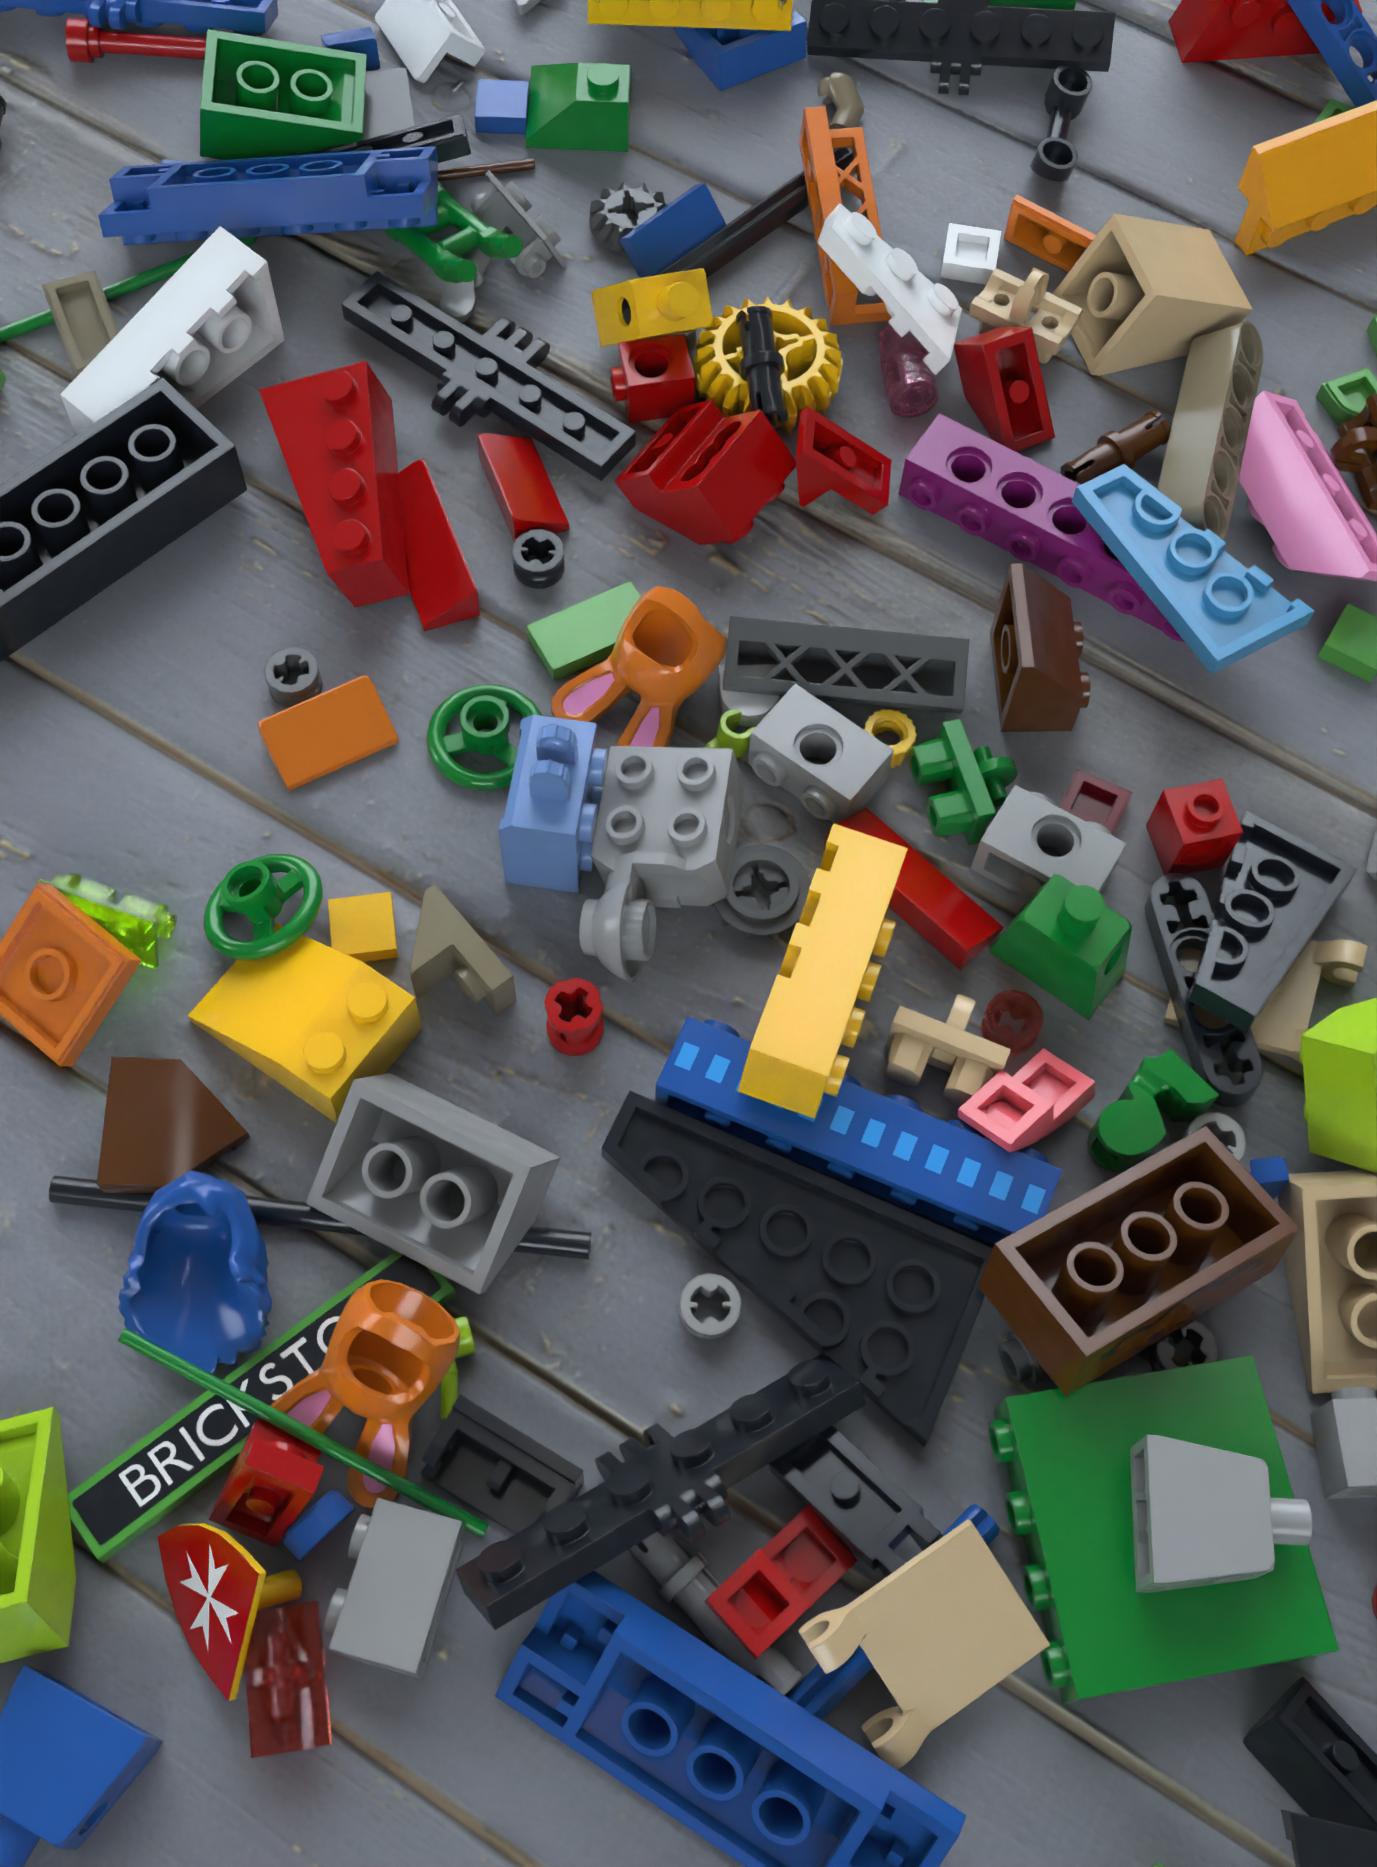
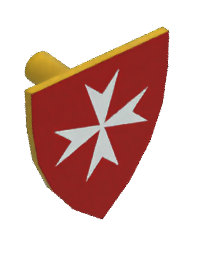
[157,1523,302,1701]

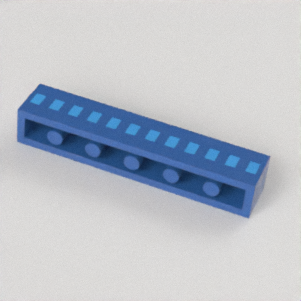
[655,1016,1063,1248]

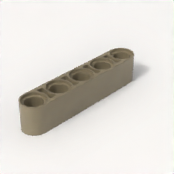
[1157,321,1264,541]

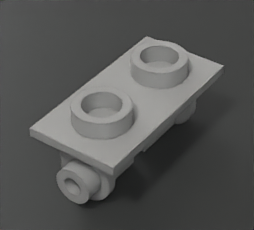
[471,170,567,278]

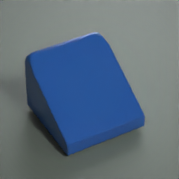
[320,27,380,71]

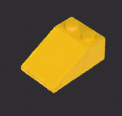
[188,923,422,1124]

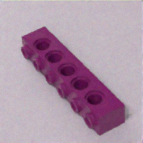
[898,413,1185,643]

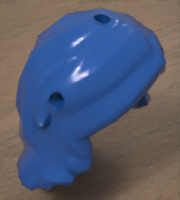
[118,1170,272,1373]

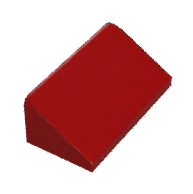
[477,433,570,542]

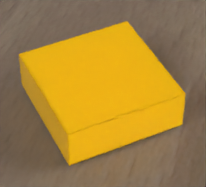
[327,892,399,962]

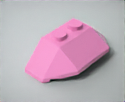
[1239,391,1377,582]

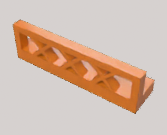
[799,106,891,326]

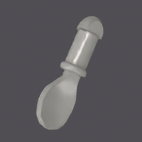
[438,247,494,323]

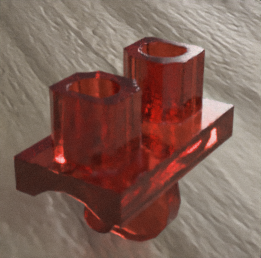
[245,1601,332,1759]

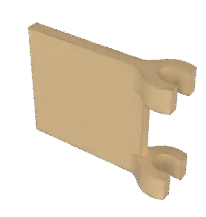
[1164,939,1368,1065]
[798,1519,1050,1770]

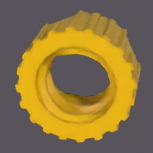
[863,709,917,768]

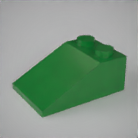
[200,29,367,160]

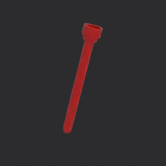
[65,17,306,63]

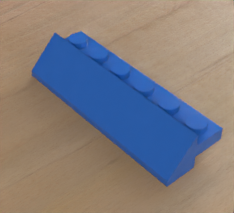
[98,146,438,245]
[495,1570,966,1867]

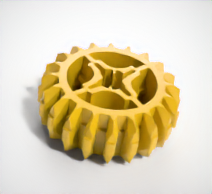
[693,295,843,434]

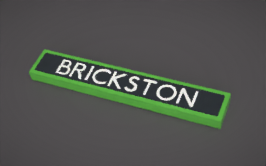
[68,1251,456,1563]

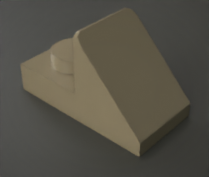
[410,884,517,1016]

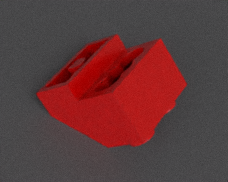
[614,400,796,545]

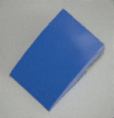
[673,0,806,91]

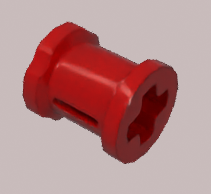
[544,978,604,1056]

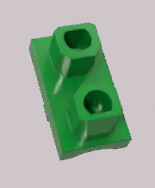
[908,719,1018,846]

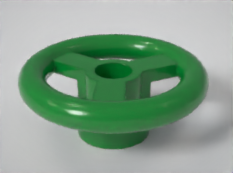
[427,684,543,791]
[203,854,323,960]

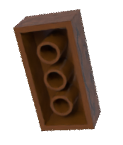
[978,1126,1300,1397]

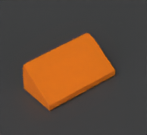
[1004,195,1096,272]
[257,675,399,792]

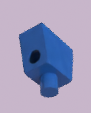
[0,1665,163,1867]

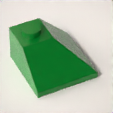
[525,63,632,152]

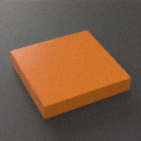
[0,883,142,1067]

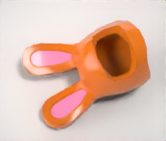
[551,586,728,747]
[270,1279,460,1508]

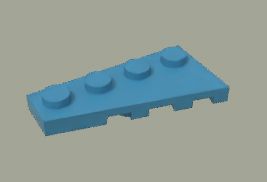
[1072,464,1314,674]

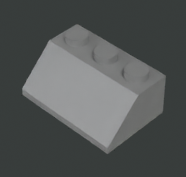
[306,1073,561,1294]

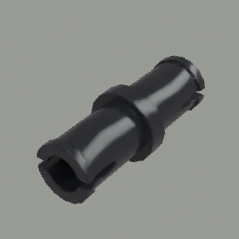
[736,306,788,427]

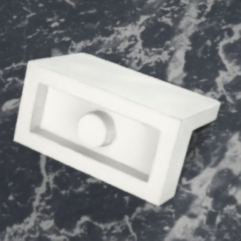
[375,0,486,83]

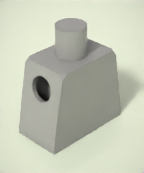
[1130,1434,1312,1593]

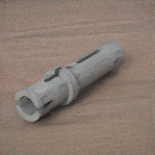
[629,1532,803,1695]

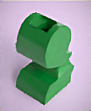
[1087,1048,1219,1172]

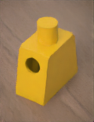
[591,268,713,348]

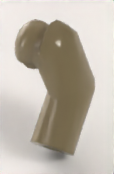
[818,72,864,130]

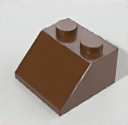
[990,563,1090,732]

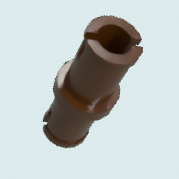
[1060,410,1171,485]

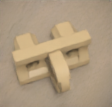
[969,267,1083,364]
[885,994,1011,1107]

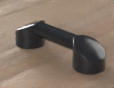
[1030,65,1092,182]

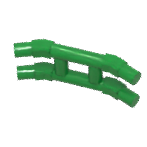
[383,181,522,284]

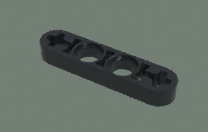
[1144,873,1263,1107]

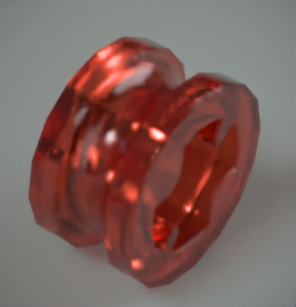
[980,990,1044,1055]

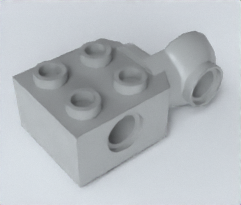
[579,746,745,983]

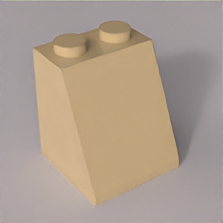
[1052,213,1253,376]

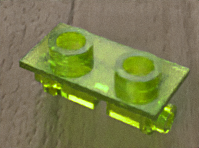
[37,872,177,969]

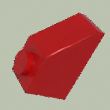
[954,327,1055,452]

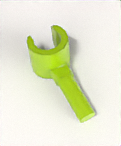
[703,709,755,758]
[440,1316,476,1420]

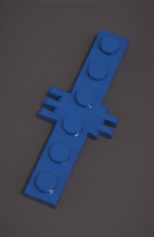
[0,0,278,37]

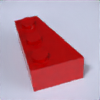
[1168,0,1362,63]

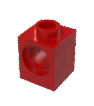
[610,334,695,423]
[1146,779,1243,875]

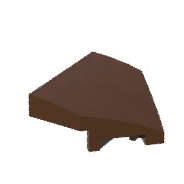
[97,1057,250,1193]

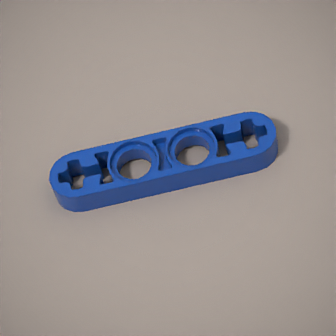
[1286,0,1377,108]

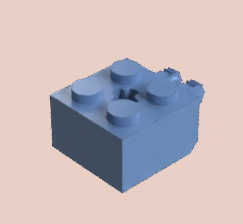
[498,715,608,893]

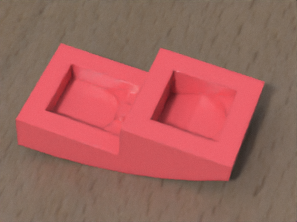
[958,1048,1095,1153]

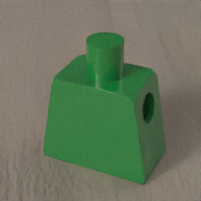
[989,874,1132,1020]

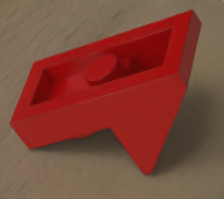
[796,406,892,515]
[208,1418,324,1547]

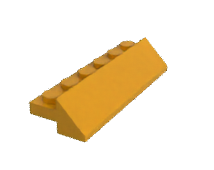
[1235,100,1377,255]

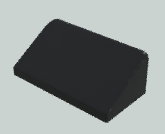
[1243,1676,1377,1832]

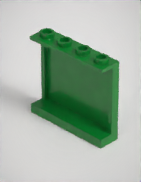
[988,1355,1339,1705]

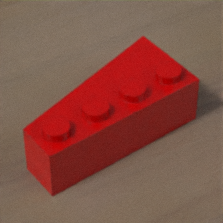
[259,361,410,607]

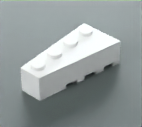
[60,226,285,434]

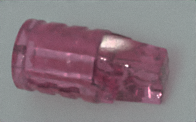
[878,326,939,418]

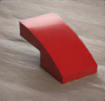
[705,1506,858,1660]

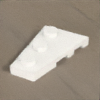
[817,203,962,375]

